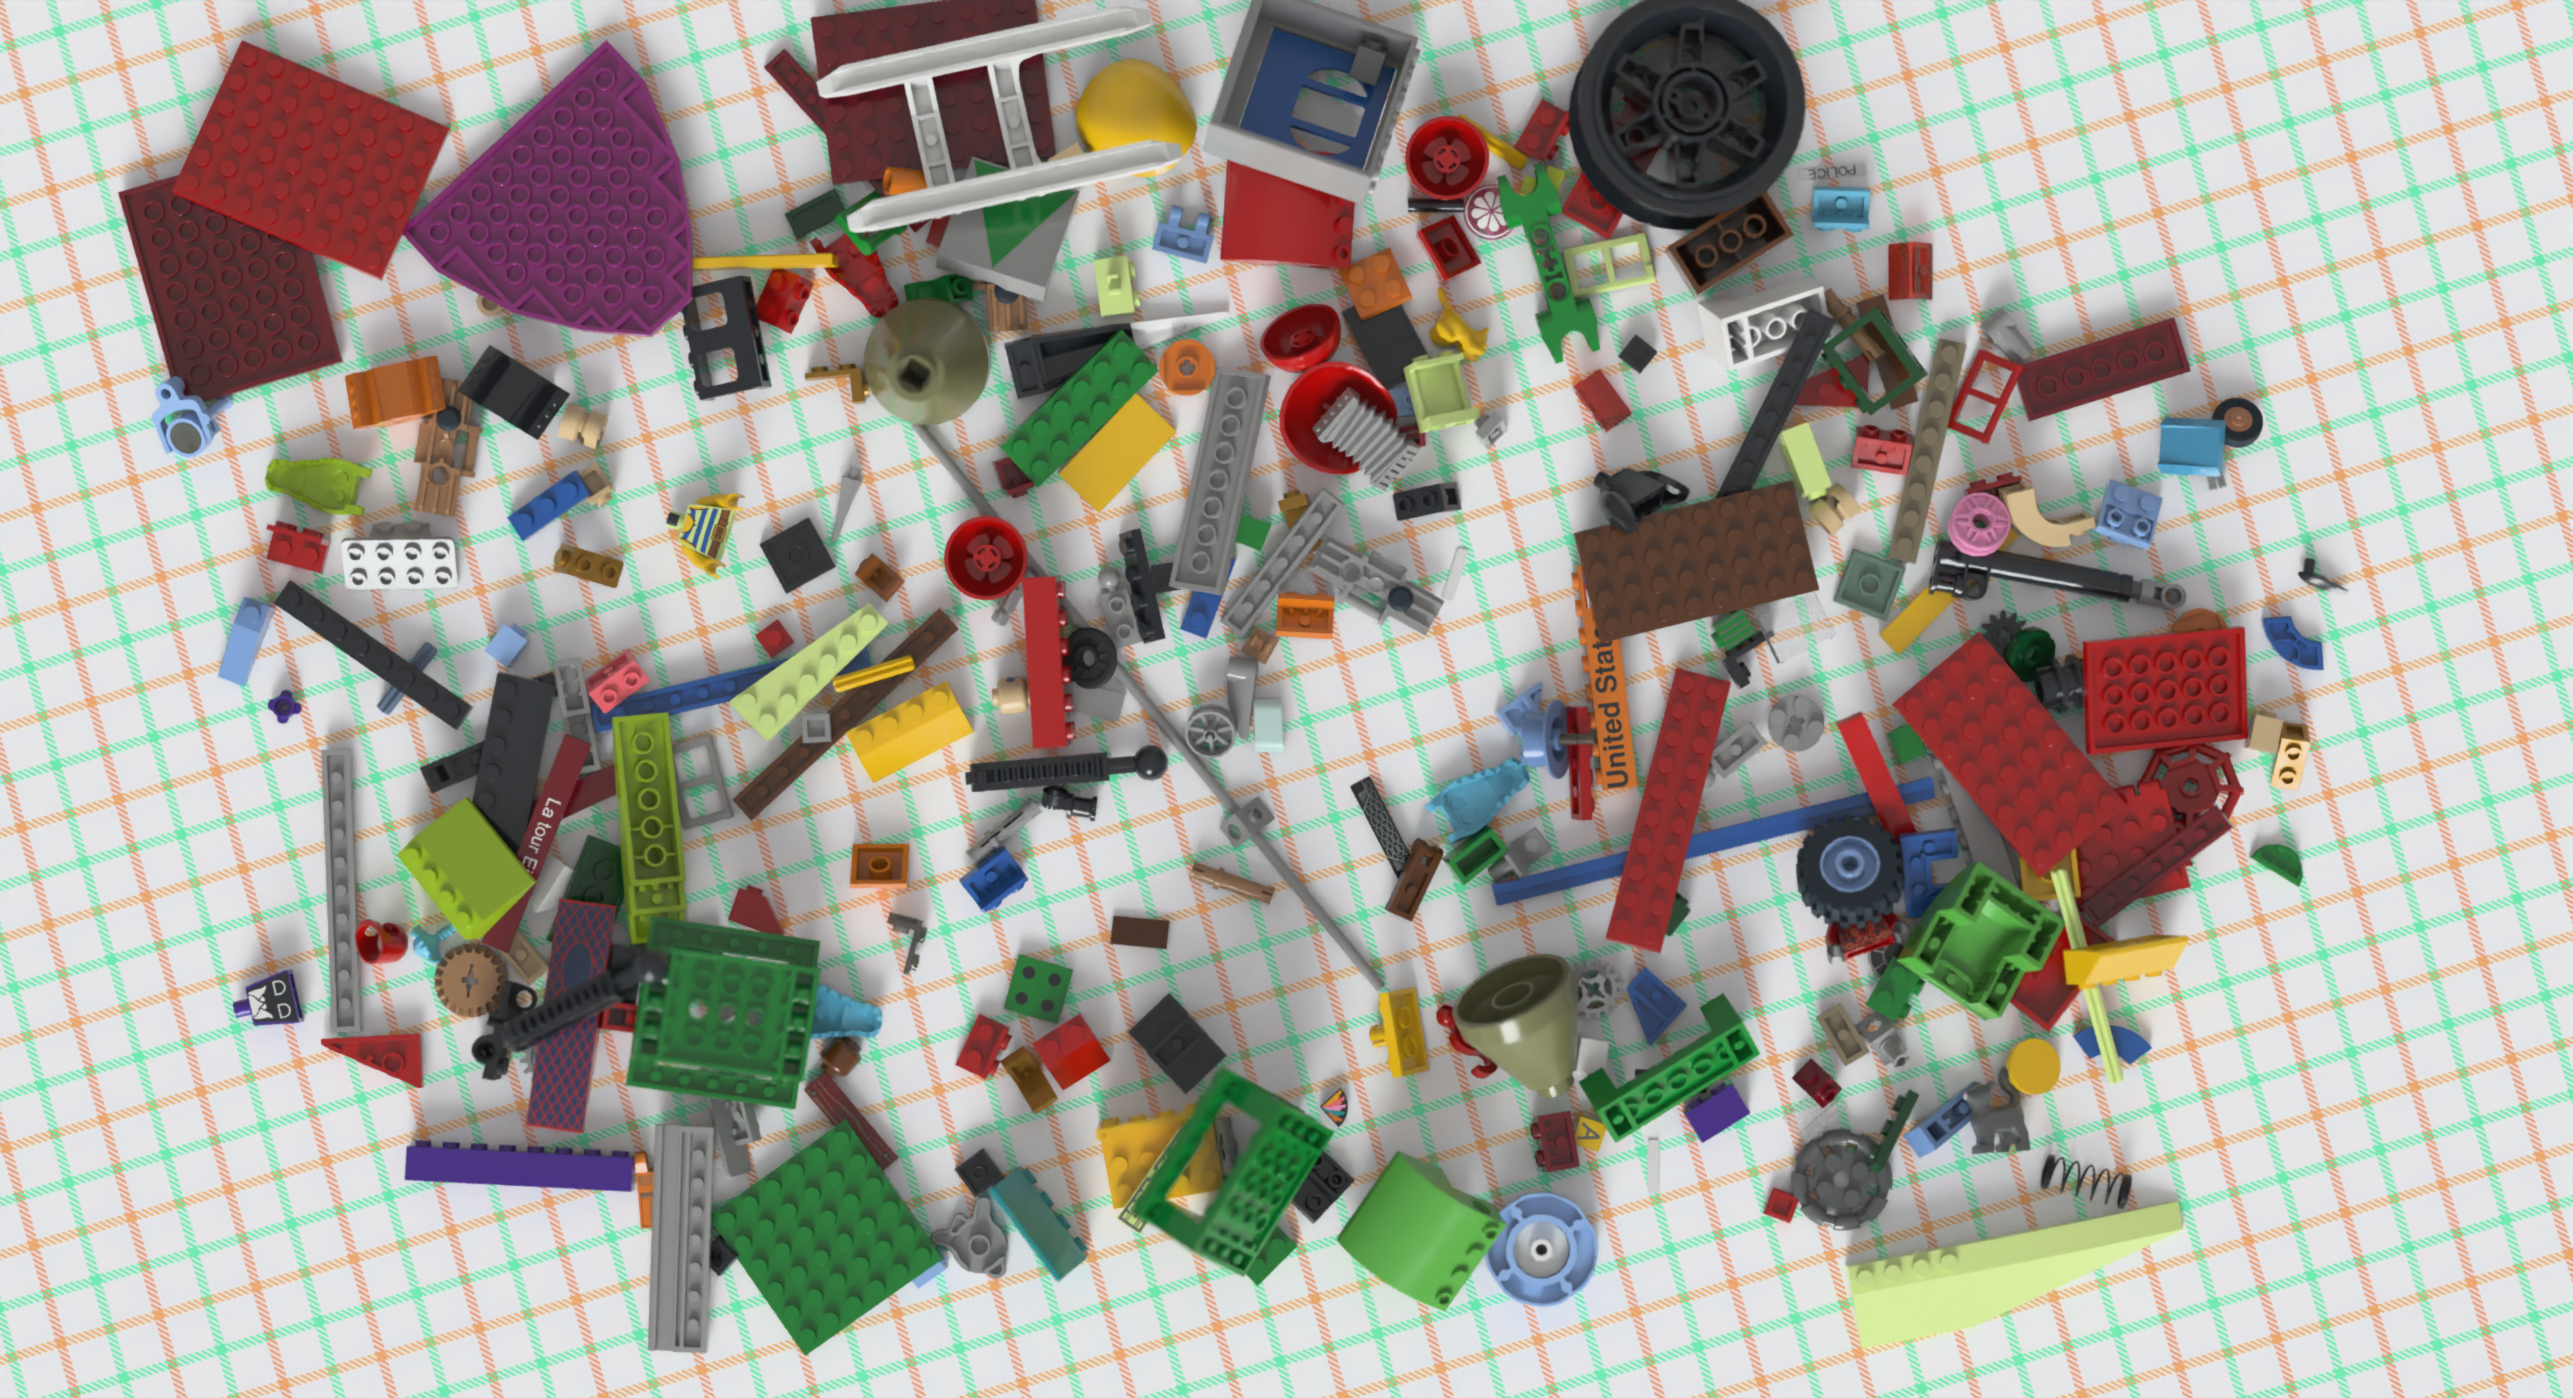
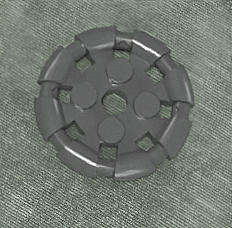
[1791,1129,1893,1231]

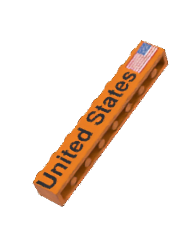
[1571,565,1638,790]

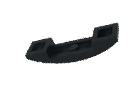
[419,741,484,794]

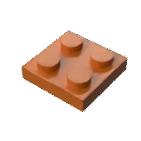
[1338,247,1413,322]

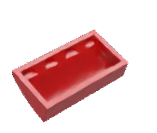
[2009,912,2116,1033]

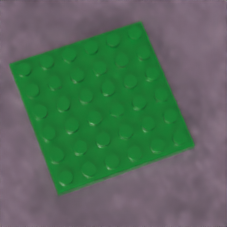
[712,1119,944,1356]

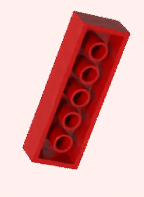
[1021,575,1076,749]

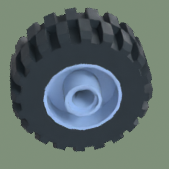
[1796,815,1905,929]

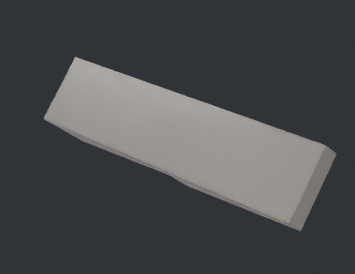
[552,657,601,775]

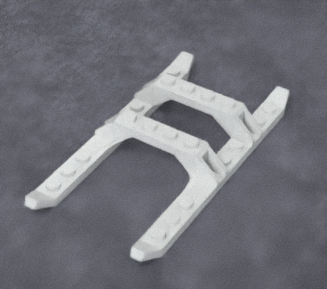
[817,5,1183,233]

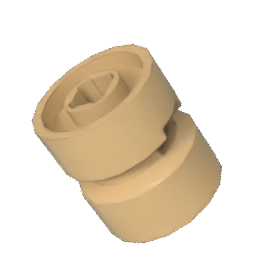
[558,403,608,449]
[1808,483,1861,536]

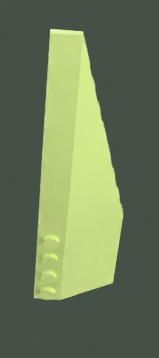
[1845,1201,2184,1348]

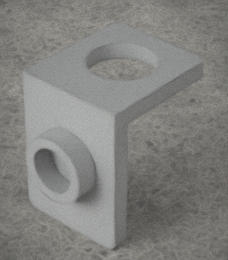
[1220,797,1274,848]

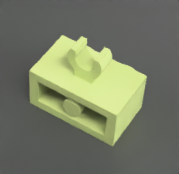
[1094,255,1140,318]

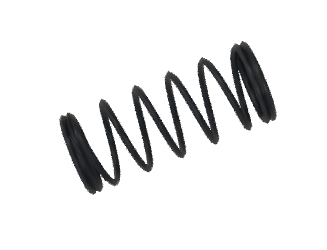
[2040,1154,2132,1209]

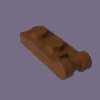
[1384,838,1444,922]

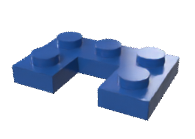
[1898,828,1959,918]

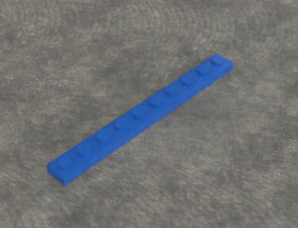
[590,646,871,733]

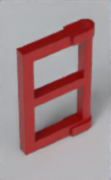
[1948,349,2024,444]

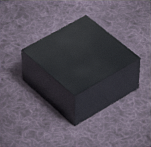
[954,1147,1005,1198]

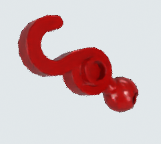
[1436,1005,1498,1079]

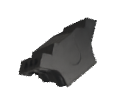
[457,345,570,440]

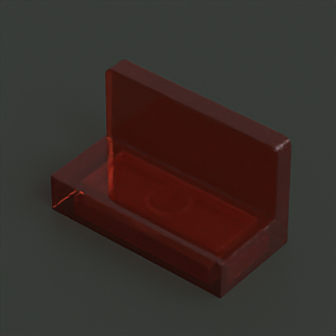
[1888,242,1933,301]
[1572,370,1632,434]

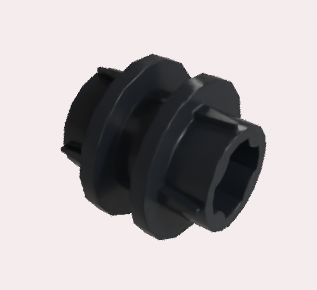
[2034,654,2084,714]

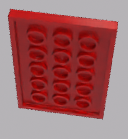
[2082,626,2248,755]

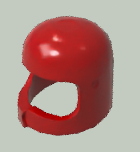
[355,919,408,964]

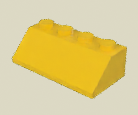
[845,681,974,783]
[2063,934,2188,989]

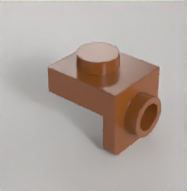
[855,553,905,602]

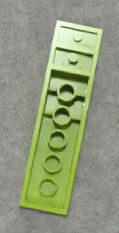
[612,712,687,945]

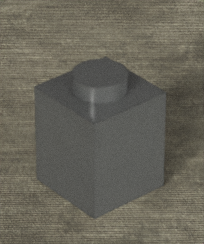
[1349,39,1388,86]

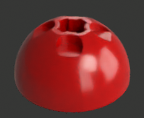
[1405,116,1489,200]
[1260,304,1341,374]
[944,516,1028,600]

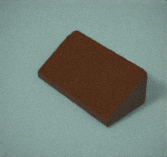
[1110,916,1169,949]

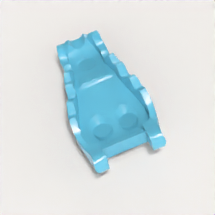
[1425,757,1530,845]
[811,984,882,1039]

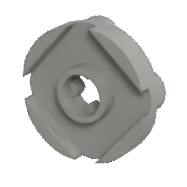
[1767,695,1824,752]

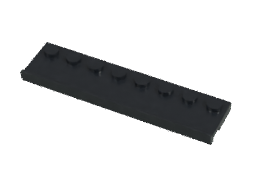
[472,672,556,856]

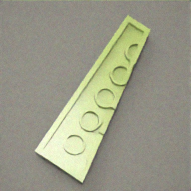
[729,603,889,743]

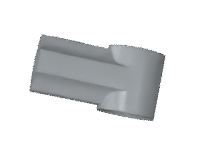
[1979,308,2035,364]

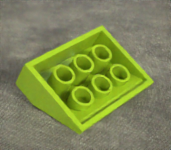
[397,797,536,940]

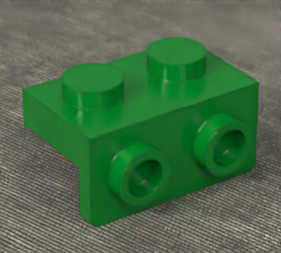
[1866,956,1926,1023]

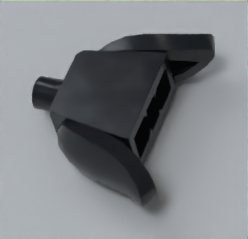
[1594,468,1690,535]

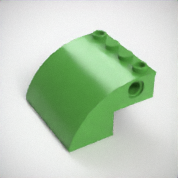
[1897,861,2065,1021]
[1336,1151,1507,1311]

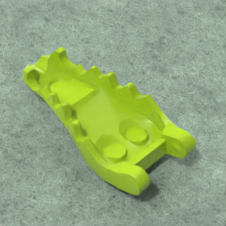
[265,458,373,516]

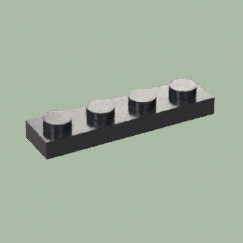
[1119,528,1166,644]

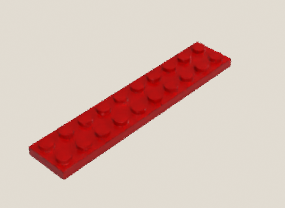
[1605,668,1731,954]

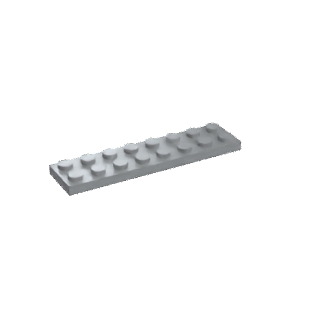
[1169,367,1271,596]

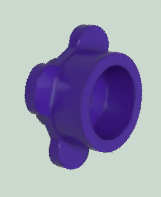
[268,690,302,724]

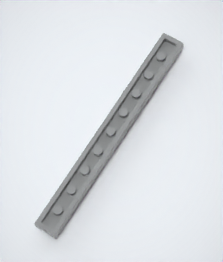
[321,749,362,1033]

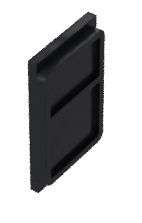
[1342,305,1430,390]

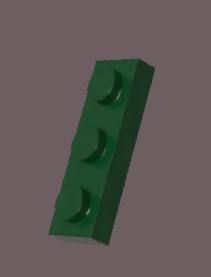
[1868,1089,1919,1174]

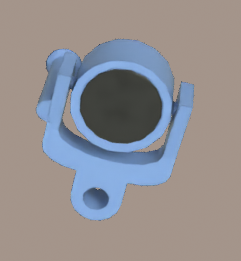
[151,376,232,458]

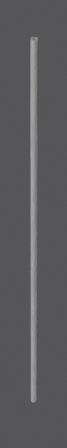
[911,423,1385,991]

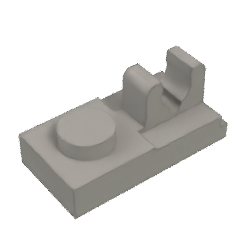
[1474,412,1507,450]

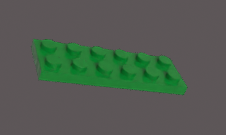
[998,329,1159,487]

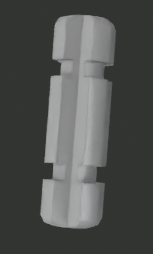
[991,576,1026,626]

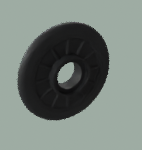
[1065,627,1117,689]

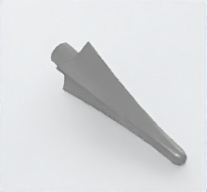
[831,466,863,542]

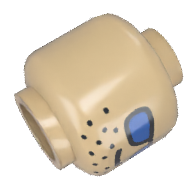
[992,676,1030,714]

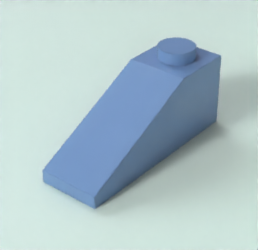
[218,597,276,687]
[1903,1081,1975,1158]

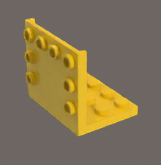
[1095,1102,1224,1209]

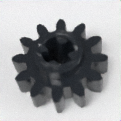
[1981,610,2026,661]

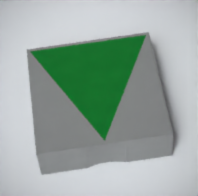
[936,157,1080,302]

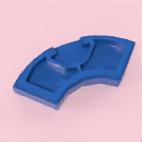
[2261,616,2324,670]
[2072,1025,2152,1065]

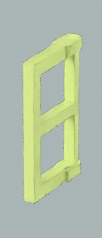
[1562,233,1656,299]

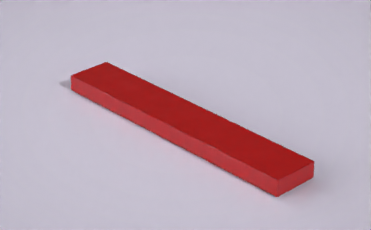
[1835,711,1917,844]

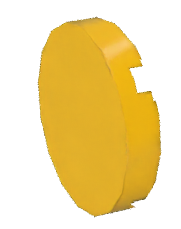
[2006,1038,2061,1095]

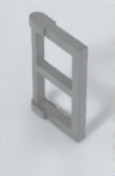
[672,734,734,830]

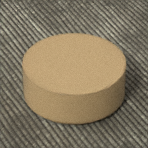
[477,295,504,317]

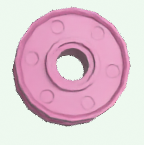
[1948,493,2011,556]

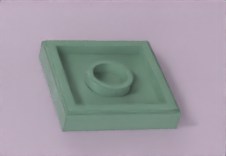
[1833,548,1906,621]

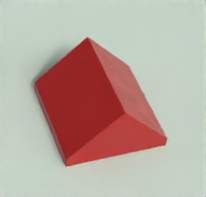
[1416,215,1482,285]

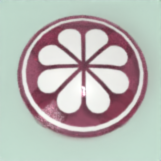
[1463,184,1514,240]

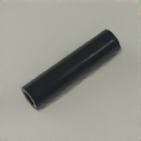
[1408,198,1464,213]

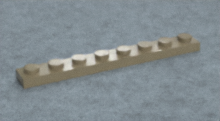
[1888,338,1967,564]

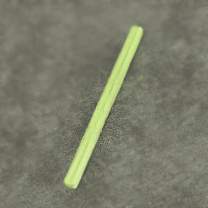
[2051,868,2124,1084]

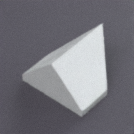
[532,852,574,913]

